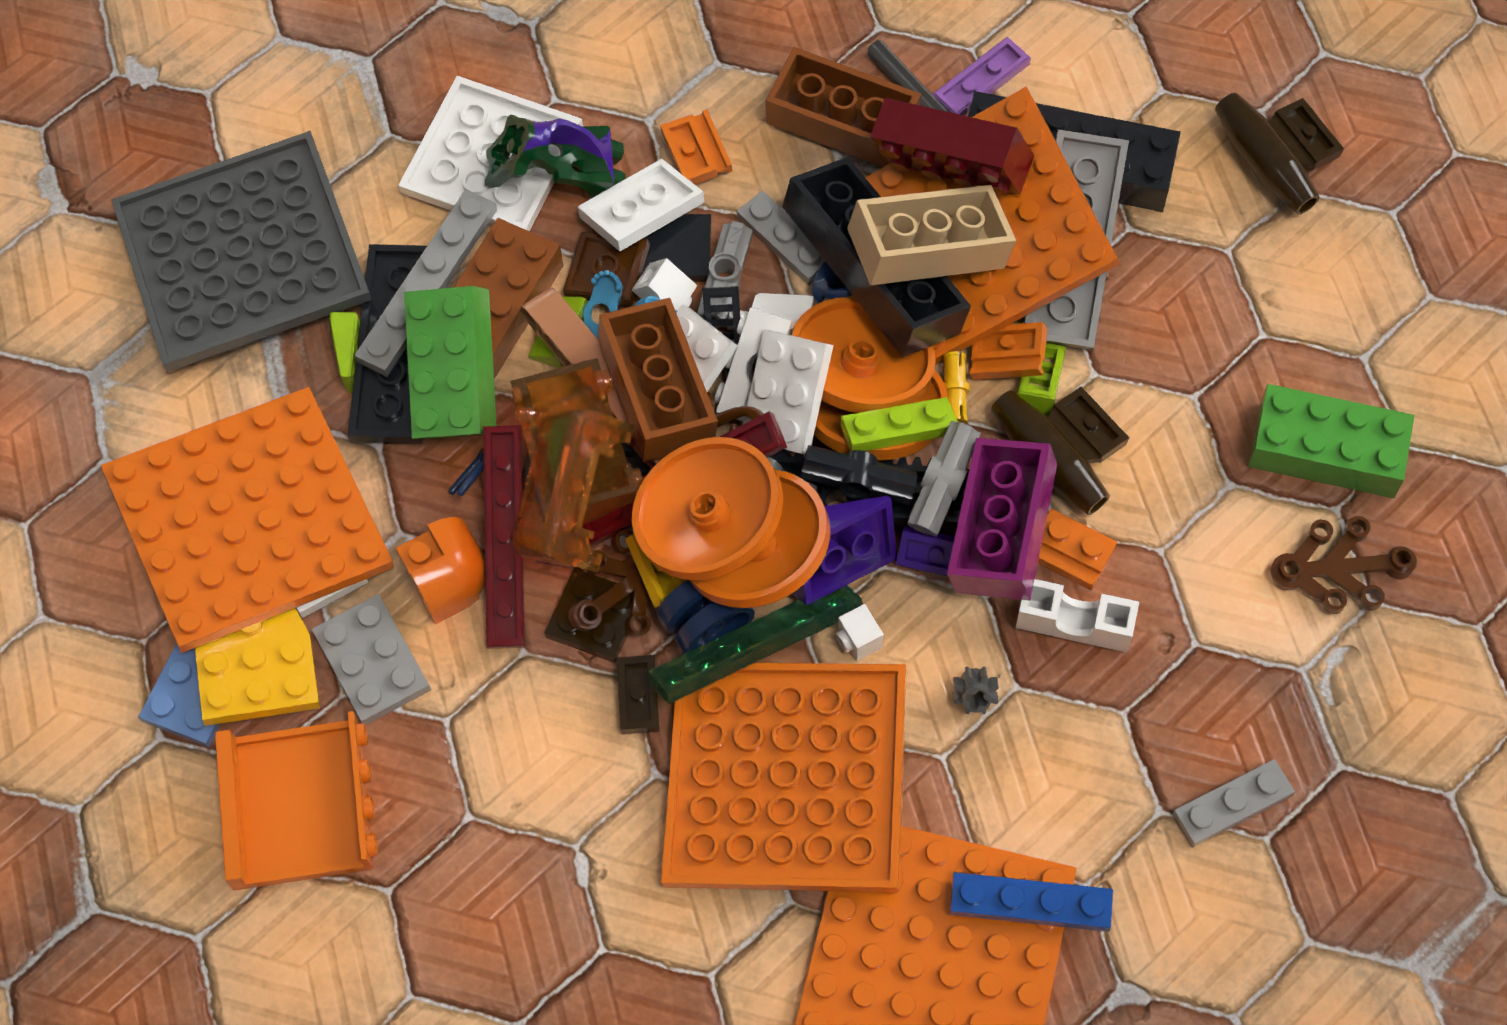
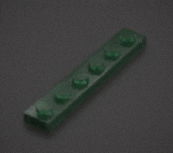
[648,585,863,704]

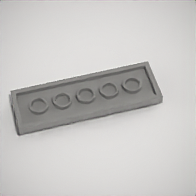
[1025,130,1129,351]

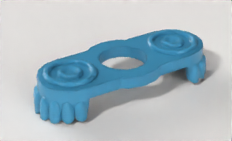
[583,270,623,339]

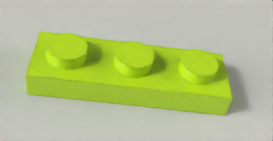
[840,397,957,451]

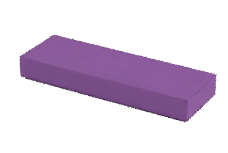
[933,36,1031,115]

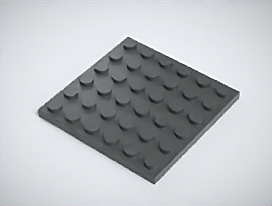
[111,131,372,372]

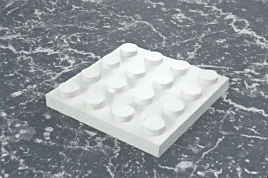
[398,76,583,231]

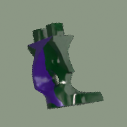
[485,114,626,199]

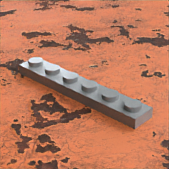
[354,189,497,377]

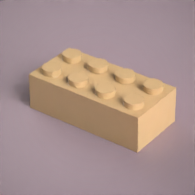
[847,185,1016,285]

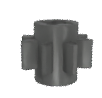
[952,666,999,714]

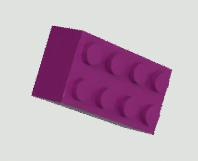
[947,438,1057,601]

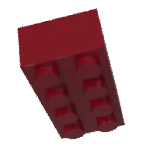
[870,98,1034,196]

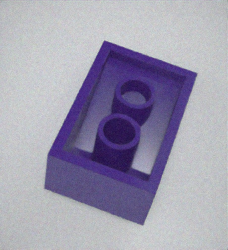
[792,496,897,605]

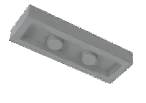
[737,190,825,285]
[1172,759,1295,848]

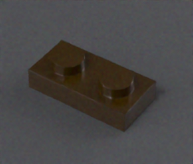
[617,655,660,734]

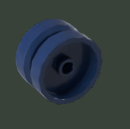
[656,580,755,661]

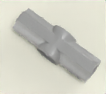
[697,221,753,329]
[907,421,981,537]

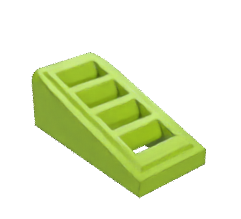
[329,312,360,393]
[1018,343,1066,417]

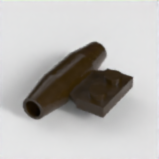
[1215,93,1344,215]
[991,387,1130,515]

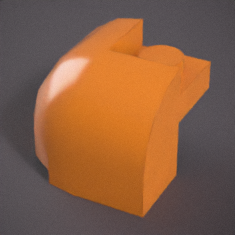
[396,517,486,625]

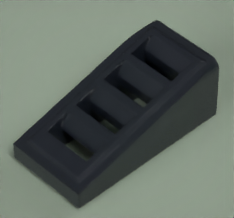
[702,286,741,345]

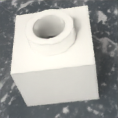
[835,604,884,661]

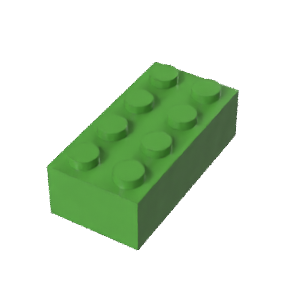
[404,286,497,439]
[1248,384,1415,498]

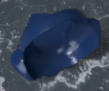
[811,261,852,304]

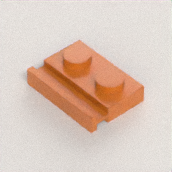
[660,109,732,184]
[969,322,1048,380]
[1038,508,1117,591]

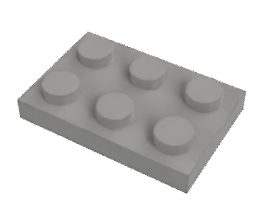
[312,594,431,725]

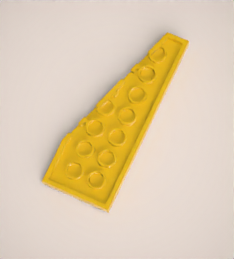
[195,608,320,726]

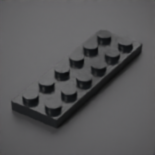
[348,244,427,444]

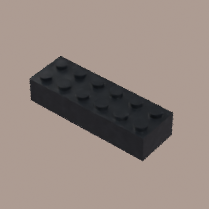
[968,91,1181,212]
[782,157,971,357]

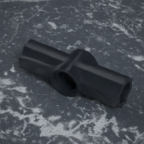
[800,445,917,505]

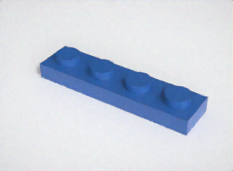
[950,872,1113,932]

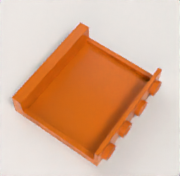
[215,711,378,891]

